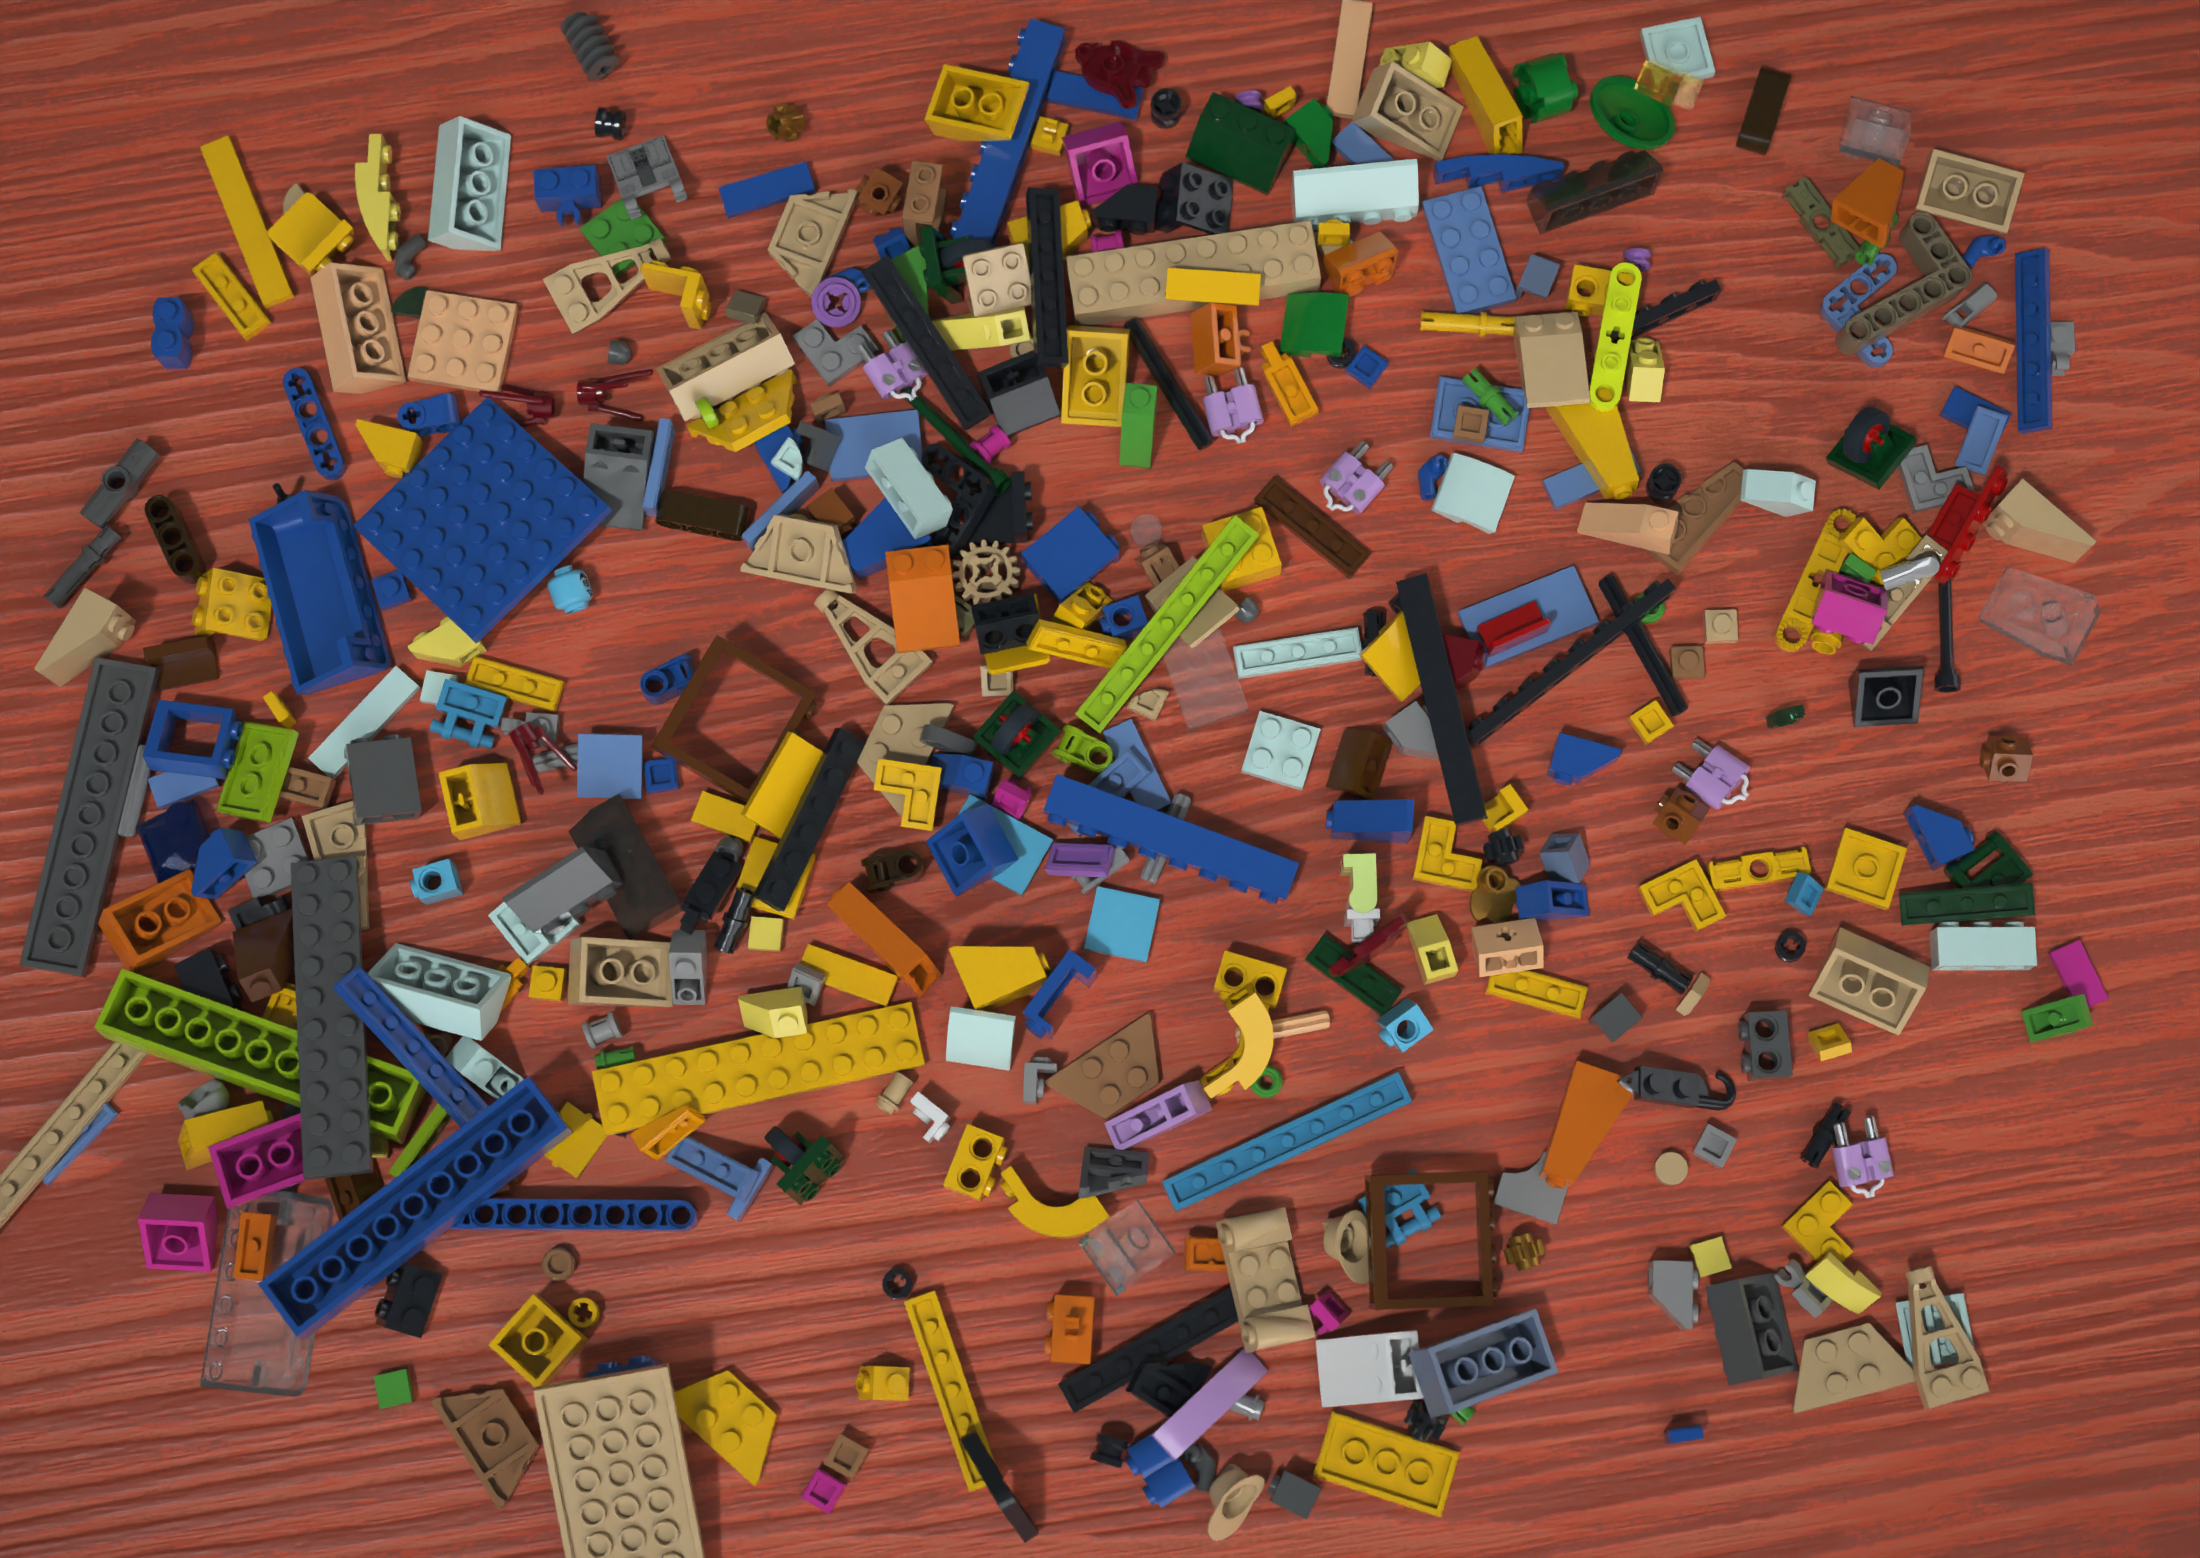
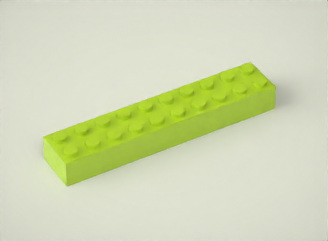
[94,969,426,1144]

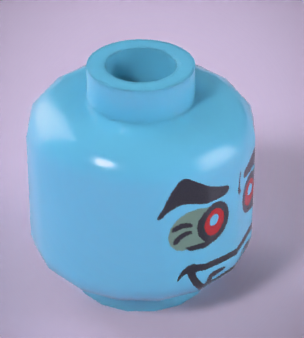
[547,565,593,614]

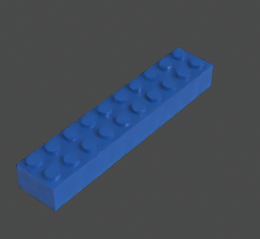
[258,1076,573,1339]

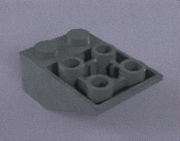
[583,423,656,531]

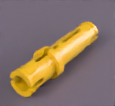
[1420,311,1515,337]

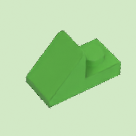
[2021,994,2093,1042]

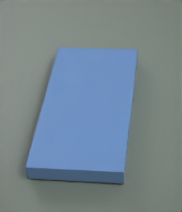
[1457,566,1599,671]

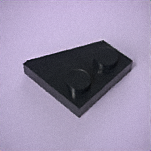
[1125,1361,1212,1418]

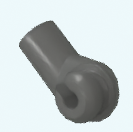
[394,234,426,280]
[1183,1444,1216,1492]

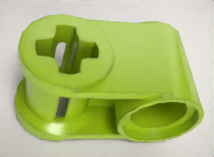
[1051,725,1114,776]

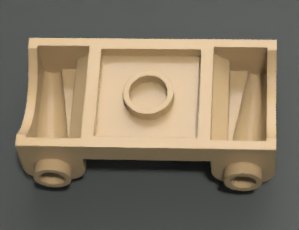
[1216,1207,1315,1353]

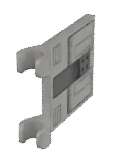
[606,135,688,220]

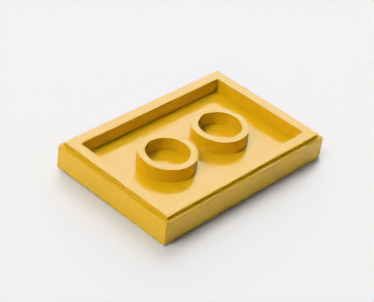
[741,731,823,839]

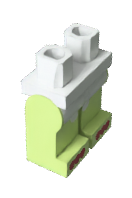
[1340,853,1380,943]

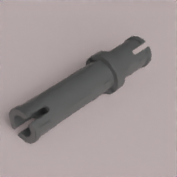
[43,525,122,609]

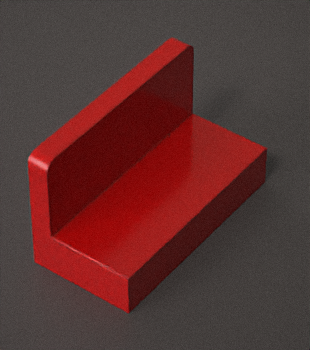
[1476,601,1551,657]

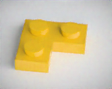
[1838,517,1922,585]
[873,758,942,831]
[1412,816,1483,892]
[1637,859,1726,932]
[1781,1180,1854,1263]

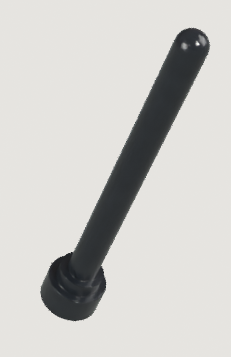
[1934,579,1961,693]

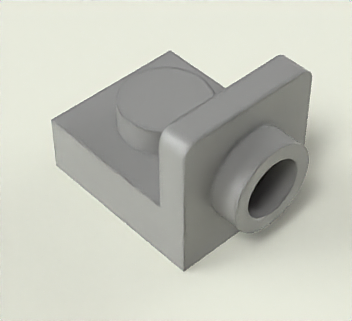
[1023,1057,1058,1105]

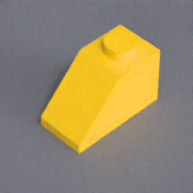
[355,419,424,478]

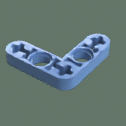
[1820,254,1897,368]

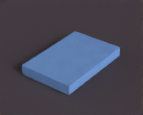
[1429,376,1529,453]
[825,410,923,482]

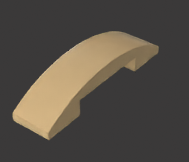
[1861,534,1948,652]

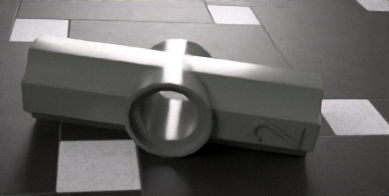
[79,438,161,529]

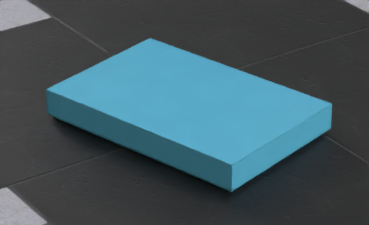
[958,794,1054,896]

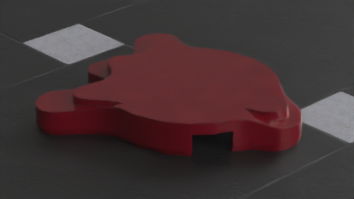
[1075,40,1164,109]
[1328,914,1410,977]

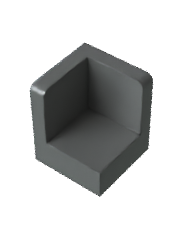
[796,421,841,472]
[1588,993,1643,1042]

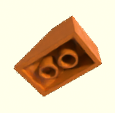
[885,545,960,654]
[98,869,222,974]

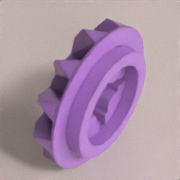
[811,277,861,327]

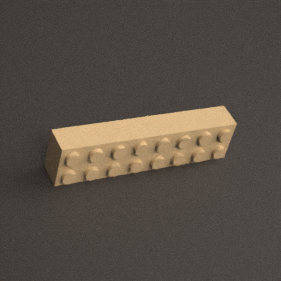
[1066,220,1321,326]

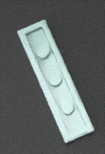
[1233,627,1363,679]
[308,666,421,779]

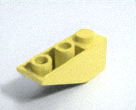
[932,306,1031,350]

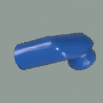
[1962,236,2006,269]
[826,267,871,293]
[1418,454,1448,501]

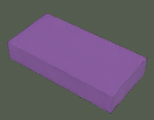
[1045,842,1115,878]

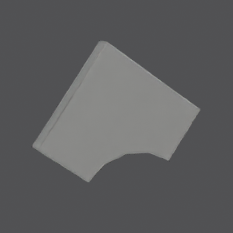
[1493,1151,1568,1225]

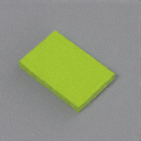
[216,721,299,823]

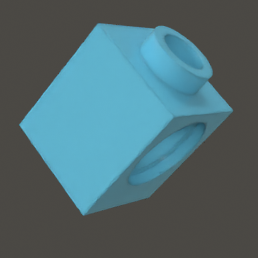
[410,859,463,905]
[1376,998,1434,1053]

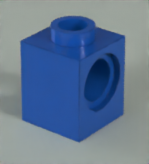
[1099,595,1148,640]

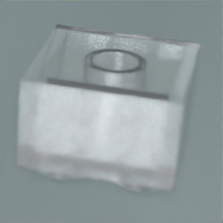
[1839,96,1911,167]
[1078,1200,1177,1296]

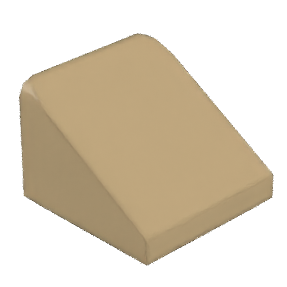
[980,659,1014,697]

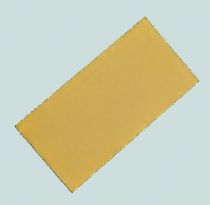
[1313,1411,1460,1518]

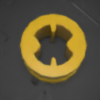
[568,1298,600,1328]

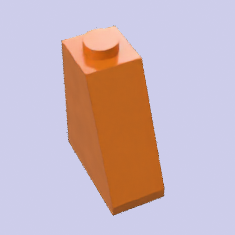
[1831,158,1904,248]

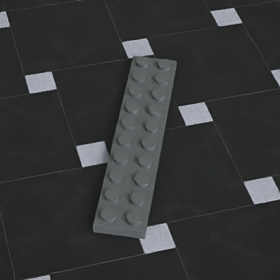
[19,657,160,978]
[290,856,373,1180]

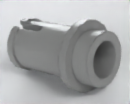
[1229,1394,1265,1421]

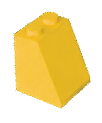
[949,946,1051,1012]

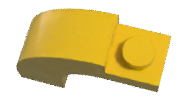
[1200,983,1273,1098]
[999,1166,1111,1239]

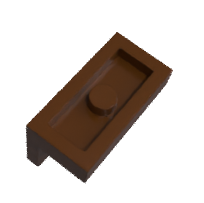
[143,636,219,691]
[1326,729,1392,800]
[325,1158,383,1221]

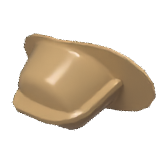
[1323,1210,1369,1284]
[1208,1464,1265,1541]

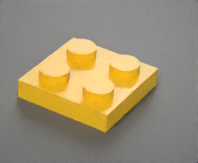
[1824,828,1907,910]

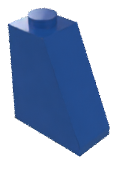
[843,497,933,580]
[1325,799,1414,844]

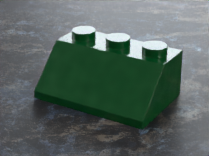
[1185,92,1296,196]

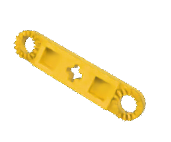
[1774,509,1857,652]

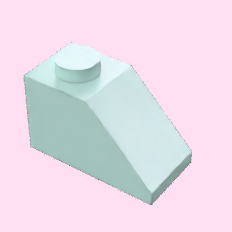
[1740,469,1816,517]

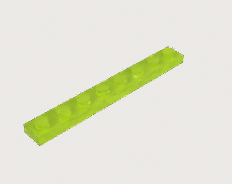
[1075,514,1259,734]

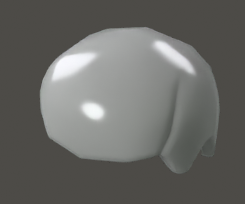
[177,1079,230,1119]

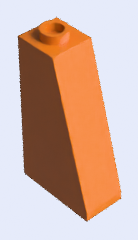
[826,882,942,998]
[1539,1061,1633,1189]

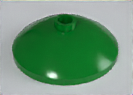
[1589,76,1675,150]

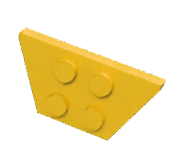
[686,369,797,452]
[674,1370,778,1486]

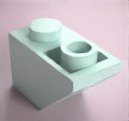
[445,1036,524,1100]

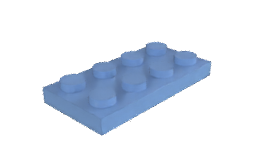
[1421,186,1517,314]

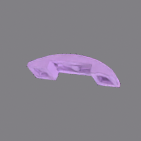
[1152,1348,1268,1461]

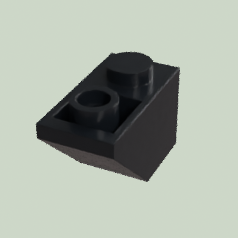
[1093,184,1158,235]
[174,948,243,1011]

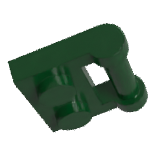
[1944,831,2033,889]

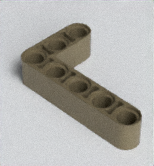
[1835,212,1972,355]

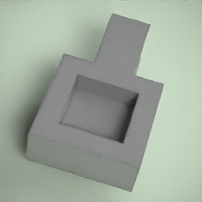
[2050,322,2076,376]
[501,712,560,748]
[1774,1259,1832,1318]

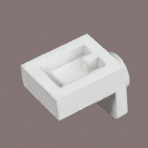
[910,1092,951,1144]

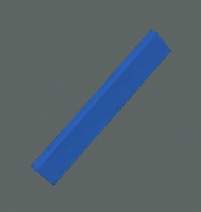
[2015,248,2052,434]
[333,965,489,1127]

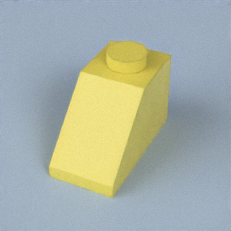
[738,986,808,1038]

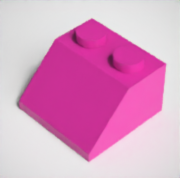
[1062,122,1138,207]
[1812,569,1887,644]
[138,1193,218,1272]

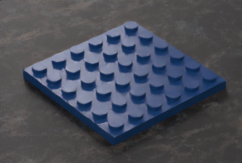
[353,397,612,643]

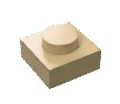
[1703,609,1738,644]

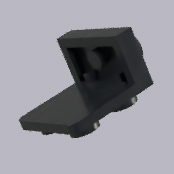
[1156,162,1233,235]
[964,471,1033,545]

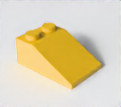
[924,64,1030,141]
[1061,325,1130,427]

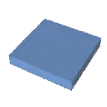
[577,733,643,799]

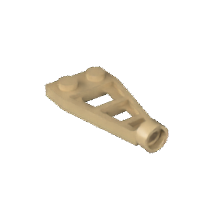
[543,237,672,335]
[814,589,933,705]
[1905,1266,1990,1409]

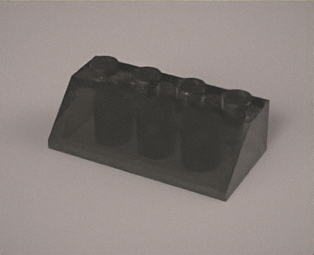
[1526,150,1663,234]
[568,794,682,940]

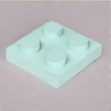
[1640,17,1715,89]
[1241,711,1321,791]

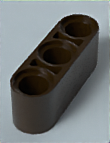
[1736,66,1791,156]
[655,490,750,541]
[144,495,206,584]

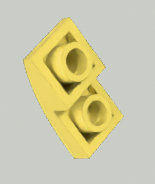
[1805,1252,1883,1314]

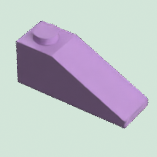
[1104,1080,1213,1150]

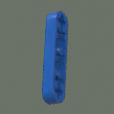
[283,368,346,481]

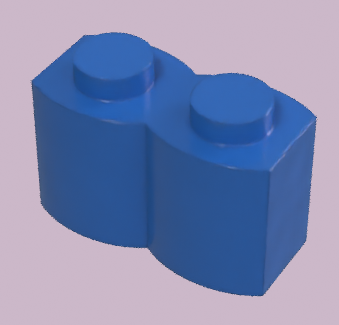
[151,297,194,369]
[1125,1431,1196,1508]

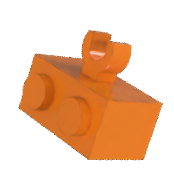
[1190,303,1251,376]
[1045,1295,1095,1365]

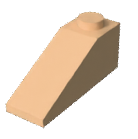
[1577,502,1679,555]

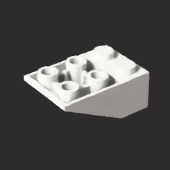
[1315,1331,1423,1407]

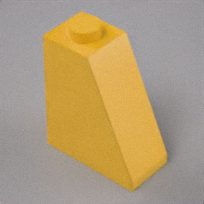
[1007,201,1092,275]
[178,1100,274,1170]

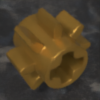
[767,103,805,142]
[1503,1233,1546,1271]

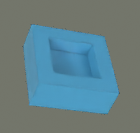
[1785,872,1824,917]

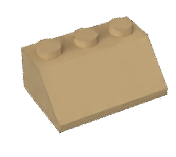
[1915,149,2025,234]
[1808,927,1930,1036]

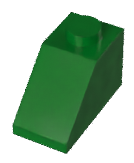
[1285,98,1333,169]

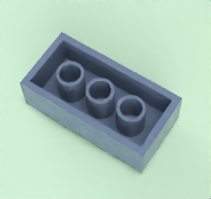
[1408,1309,1559,1418]

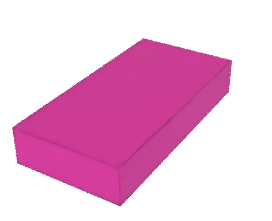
[2048,940,2109,1008]

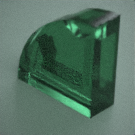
[391,286,429,319]
[1765,704,1805,729]

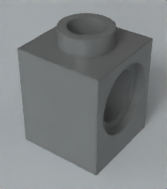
[1267,1470,1321,1519]

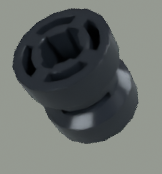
[1151,88,1181,129]
[1645,464,1681,503]

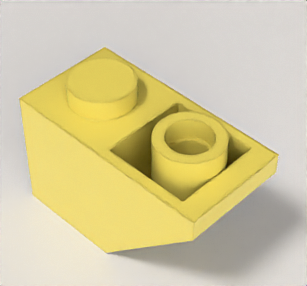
[1379,42,1452,88]
[1626,337,1665,402]
[407,617,487,668]
[1406,914,1458,985]

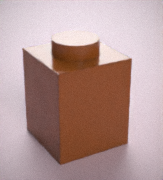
[806,488,857,540]

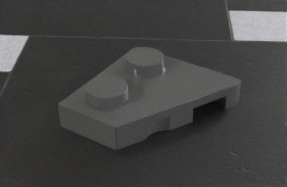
[1079,1147,1149,1198]

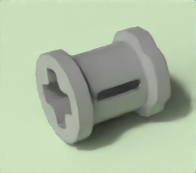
[581,1011,623,1050]

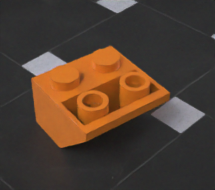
[1322,231,1398,297]

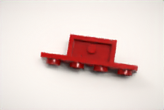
[1927,465,2008,585]

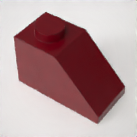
[1443,634,1487,691]

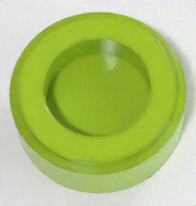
[694,397,719,430]

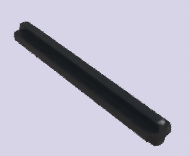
[1124,317,1212,450]
[1599,575,1688,716]

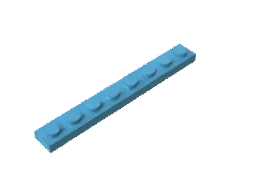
[1162,1072,1413,1212]

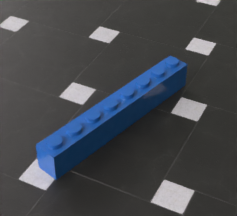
[950,18,1066,248]
[1042,774,1299,904]

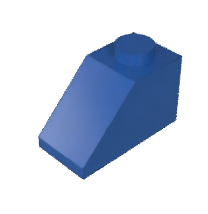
[754,425,804,494]
[1546,732,1622,785]
[930,754,995,800]
[1903,805,1975,871]
[191,828,258,899]
[1516,880,1590,921]

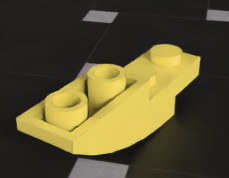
[355,134,401,261]

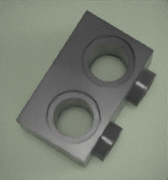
[1738,1010,1793,1081]

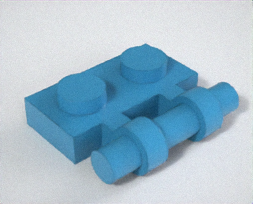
[429,679,507,749]
[1357,1168,1442,1249]

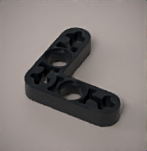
[922,444,995,558]
[959,1429,1039,1543]

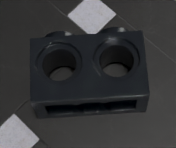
[971,593,1039,655]

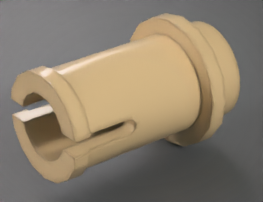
[875,1072,914,1115]

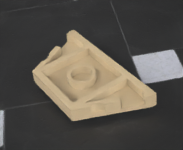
[767,189,859,299]
[740,514,857,594]
[857,703,954,816]
[1792,1323,1915,1414]

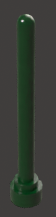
[903,388,1012,496]

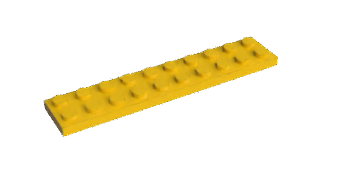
[592,1002,925,1136]

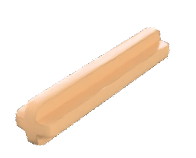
[1235,1010,1330,1044]

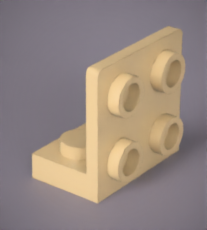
[962,242,1032,317]
[1145,556,1240,648]

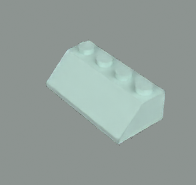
[428,116,511,251]
[1290,159,1419,231]
[367,943,511,1041]

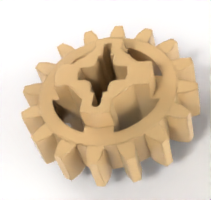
[952,539,1020,605]

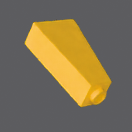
[1449,36,1522,155]
[1546,383,1639,499]

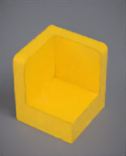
[1482,784,1528,833]

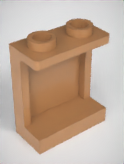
[902,160,948,247]

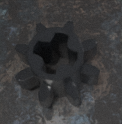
[1483,829,1525,867]
[1404,1401,1448,1442]

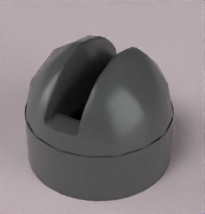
[608,339,632,365]
[1234,595,1259,623]
[715,835,744,862]

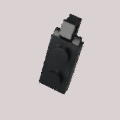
[680,851,742,935]

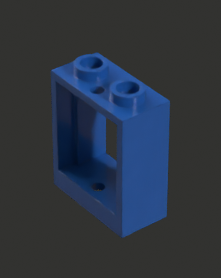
[142,700,242,779]

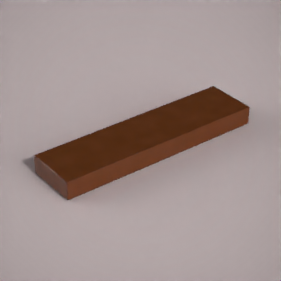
[1254,476,1371,579]

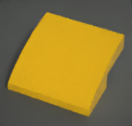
[1359,611,1421,702]
[735,837,815,920]

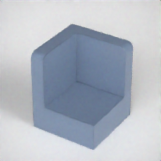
[1516,254,1560,299]
[1539,833,1590,883]

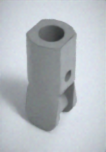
[1941,283,1997,327]
[1880,554,1940,590]
[1071,846,1130,894]

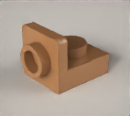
[1134,543,1179,588]

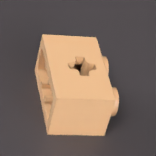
[1471,918,1544,977]

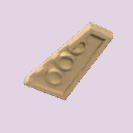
[302,801,369,931]

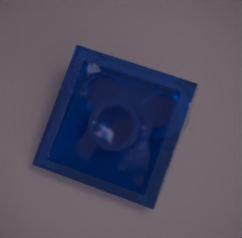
[136,800,210,883]

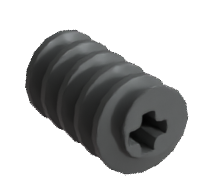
[560,12,620,81]

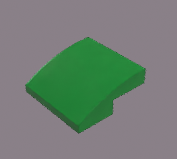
[1279,292,1349,358]

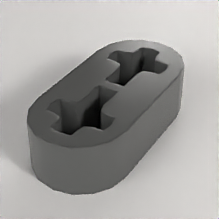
[919,724,978,757]

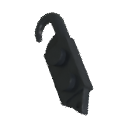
[1617,1066,1736,1111]

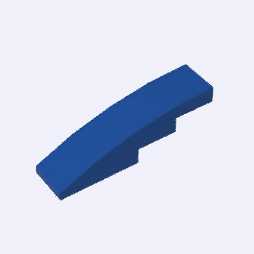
[1433,154,1564,193]

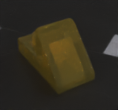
[1634,60,1704,110]

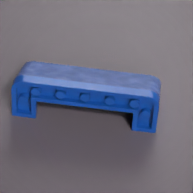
[249,490,391,695]

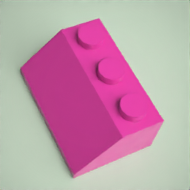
[208,1113,306,1209]

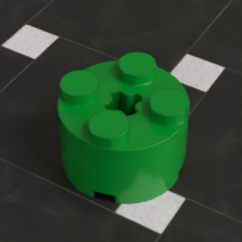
[1512,53,1578,124]

